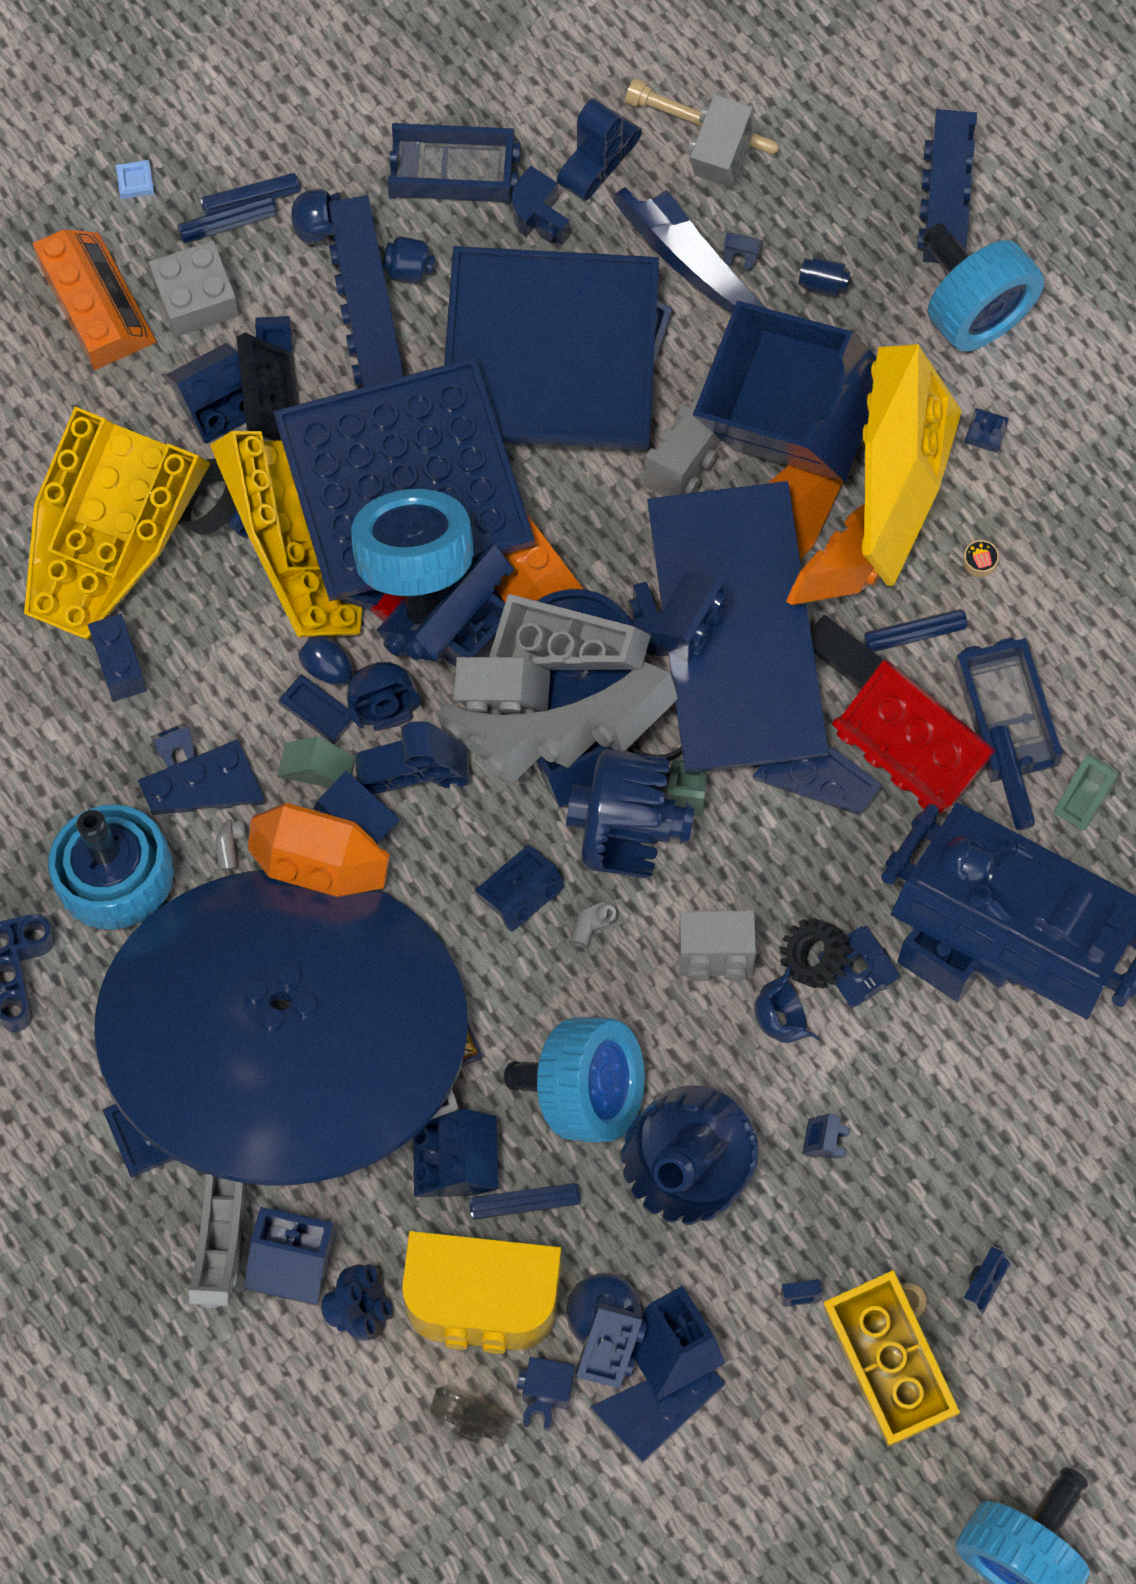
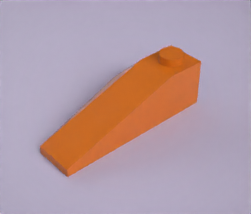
[766,453,857,560]
[786,504,880,605]

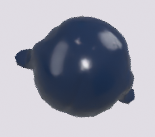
[291,188,341,244]
[754,965,820,1043]

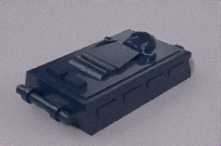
[881,802,1136,1020]

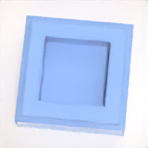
[115,160,154,199]

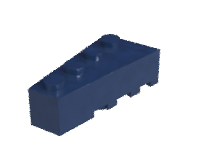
[917,109,977,263]

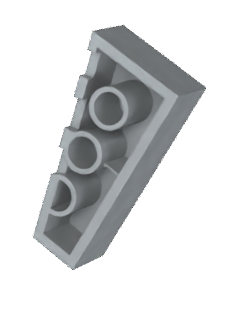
[644,368,722,496]
[489,594,651,670]

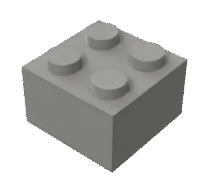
[687,94,756,188]
[148,241,239,338]
[454,657,550,715]
[679,910,756,981]

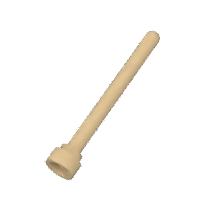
[625,78,779,154]

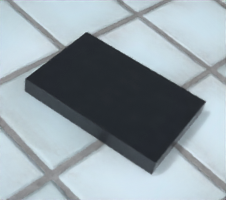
[236,332,298,441]

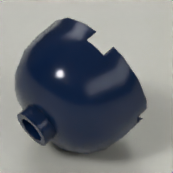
[346,662,420,731]
[566,1273,641,1344]

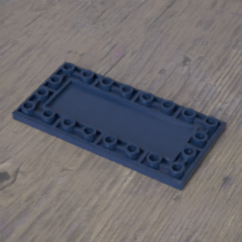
[647,481,829,774]

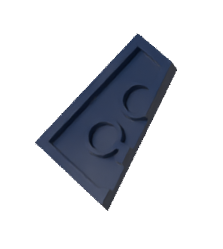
[138,739,266,815]
[753,744,882,816]
[590,1371,725,1464]

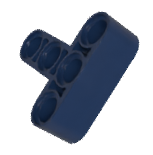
[556,98,642,201]
[355,721,470,794]
[0,914,54,1032]

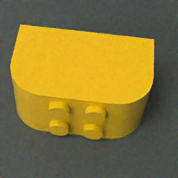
[402,1231,561,1354]
[823,1270,960,1448]

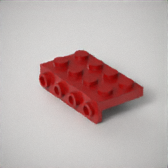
[832,660,996,814]

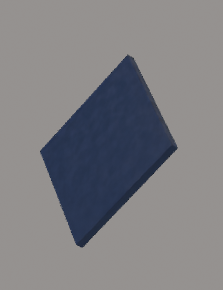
[444,246,659,450]

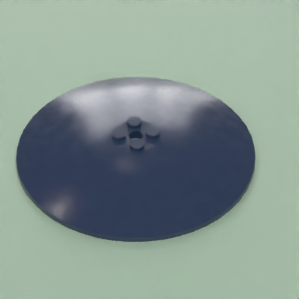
[94,870,468,1186]

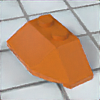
[494,513,583,603]
[247,803,390,897]

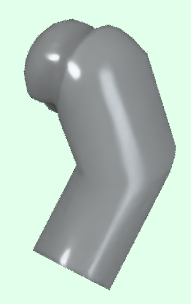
[215,819,246,870]
[570,903,617,948]

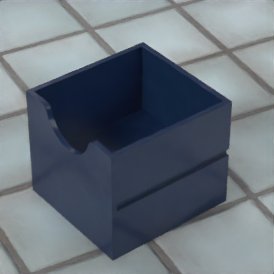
[693,300,877,482]

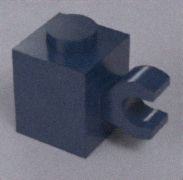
[517,1357,575,1431]

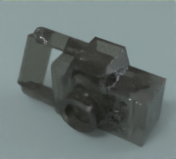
[430,1387,513,1445]

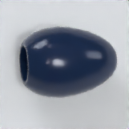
[298,636,354,685]

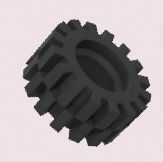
[780,918,852,989]

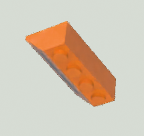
[32,229,156,371]

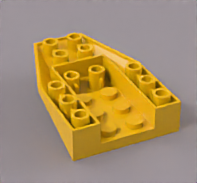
[862,344,962,586]
[24,407,211,640]
[210,431,362,637]

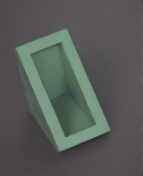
[277,736,355,787]
[1053,753,1119,831]
[668,759,707,816]

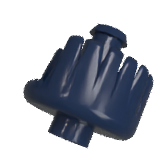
[566,749,695,878]
[621,1085,759,1225]

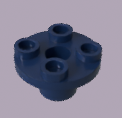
[321,1264,393,1341]

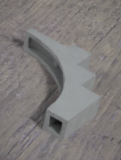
[436,661,678,783]
[189,1174,246,1308]

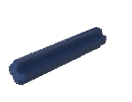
[201,173,300,215]
[178,196,277,243]
[864,609,968,652]
[989,725,1035,830]
[469,1183,580,1220]

